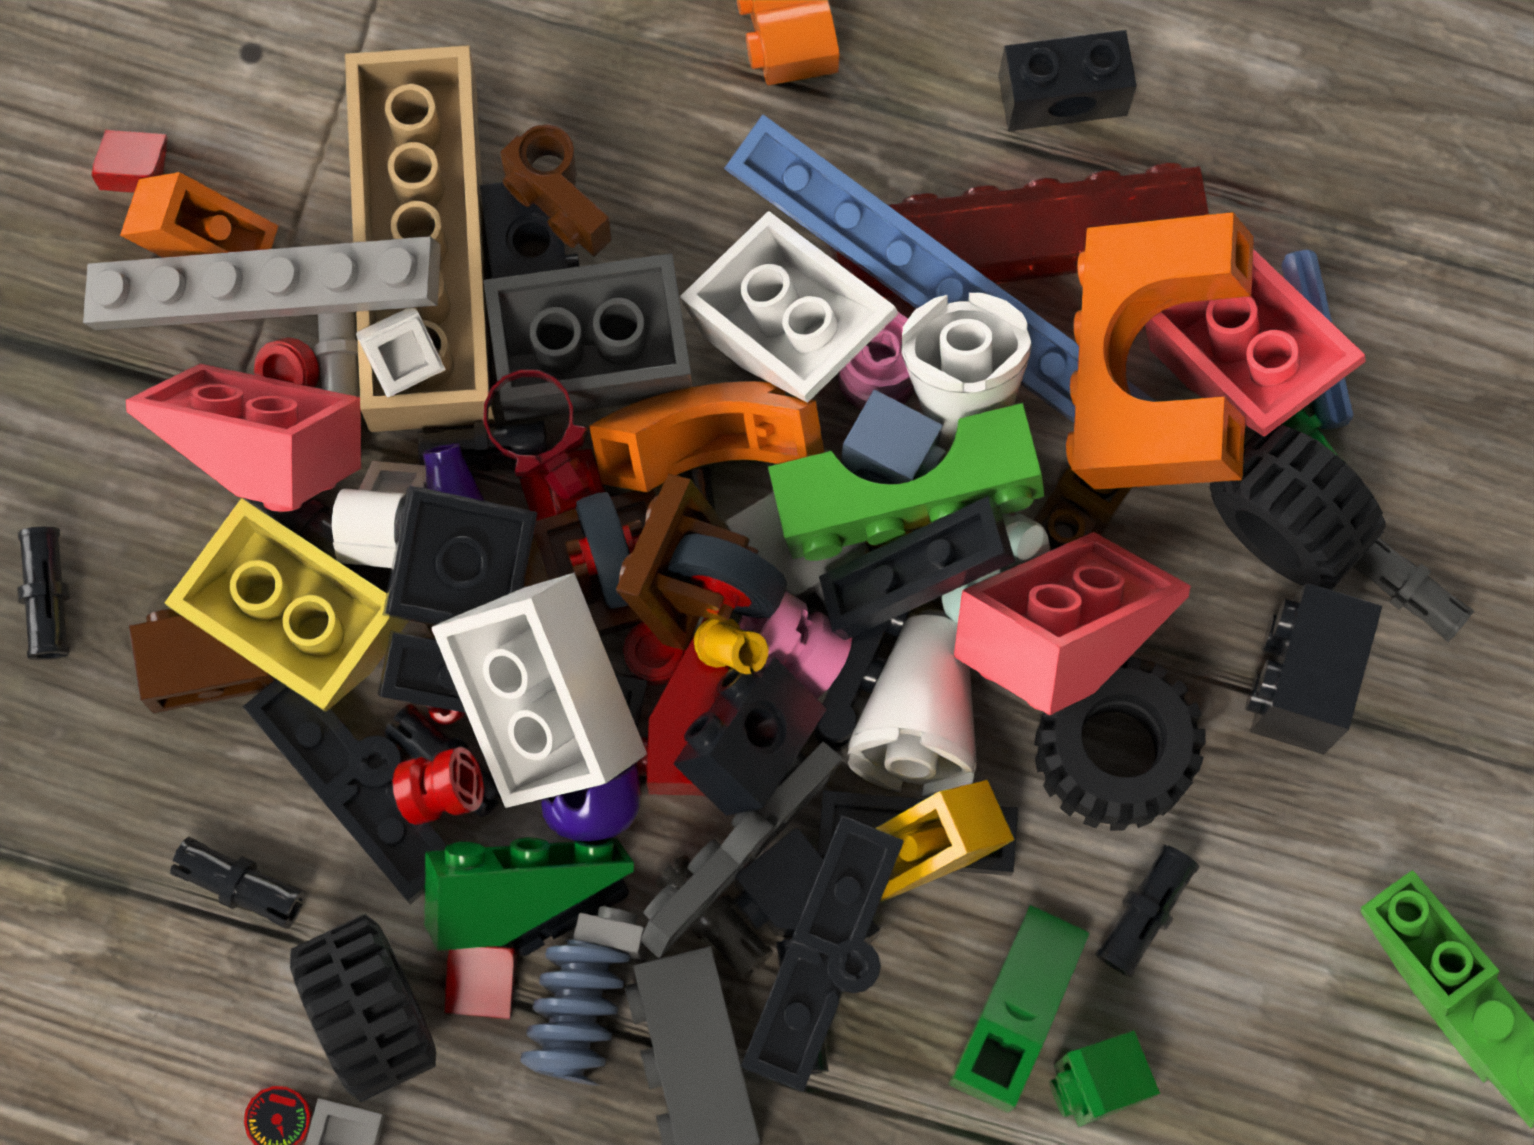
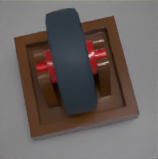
[616,474,787,651]
[534,489,656,637]

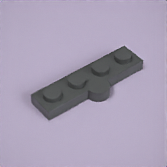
[641,742,843,959]

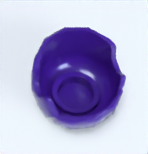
[541,762,642,841]

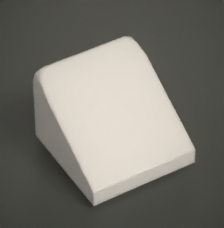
[356,308,446,398]

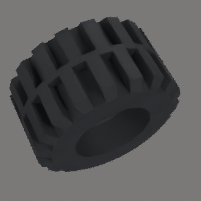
[1209,425,1386,590]
[1034,657,1206,831]
[290,914,436,1102]

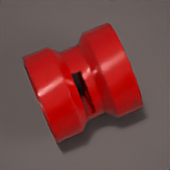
[393,747,484,825]

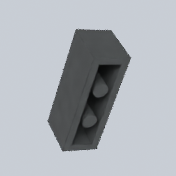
[625,946,760,1145]

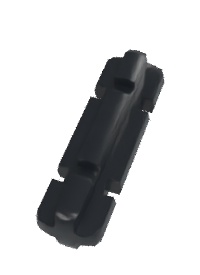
[511,878,629,956]

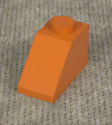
[120,172,279,258]

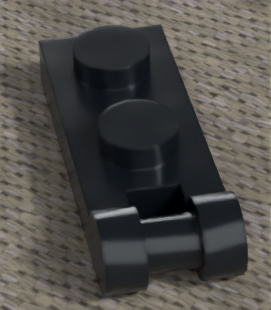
[815,610,911,751]

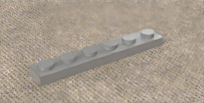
[83,236,441,330]

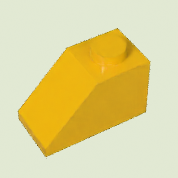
[875,780,1014,902]

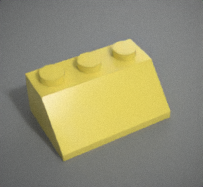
[165,498,409,712]

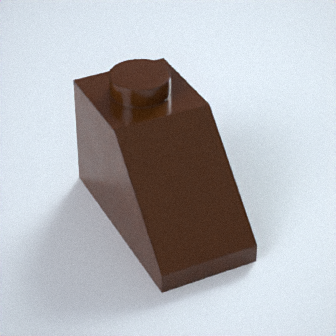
[129,609,276,714]

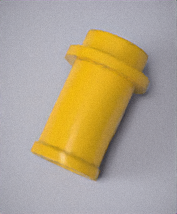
[694,618,768,674]

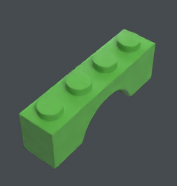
[768,403,1045,561]

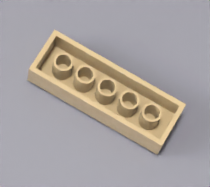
[345,45,495,432]

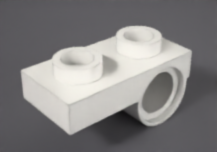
[332,461,427,568]

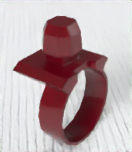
[483,370,588,501]

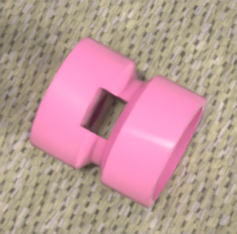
[837,312,915,410]
[738,591,853,699]

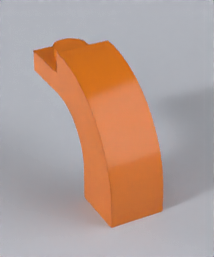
[589,381,824,493]

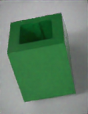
[1049,1031,1160,1128]

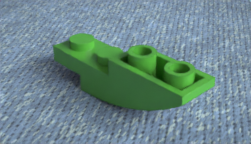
[1360,870,1534,1129]

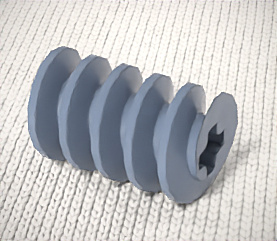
[520,940,631,1086]

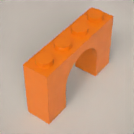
[1066,212,1254,490]

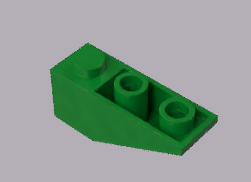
[425,837,634,951]
[948,905,1090,1113]

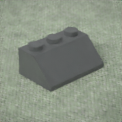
[483,253,692,422]

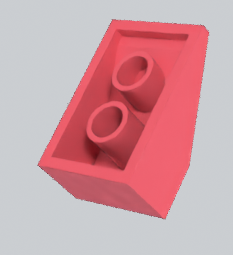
[1145,249,1366,437]
[126,364,361,512]
[954,532,1191,715]

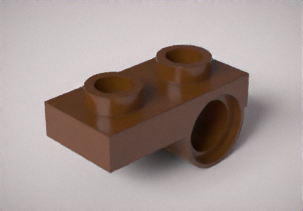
[500,124,612,257]

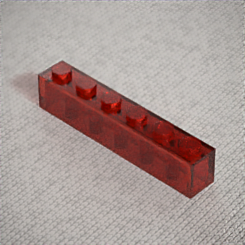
[831,163,1209,298]

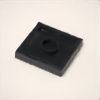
[382,486,537,626]

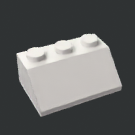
[432,573,647,808]

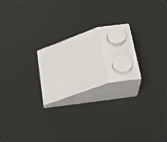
[680,211,899,403]

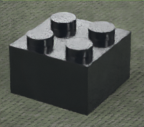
[1245,583,1382,755]

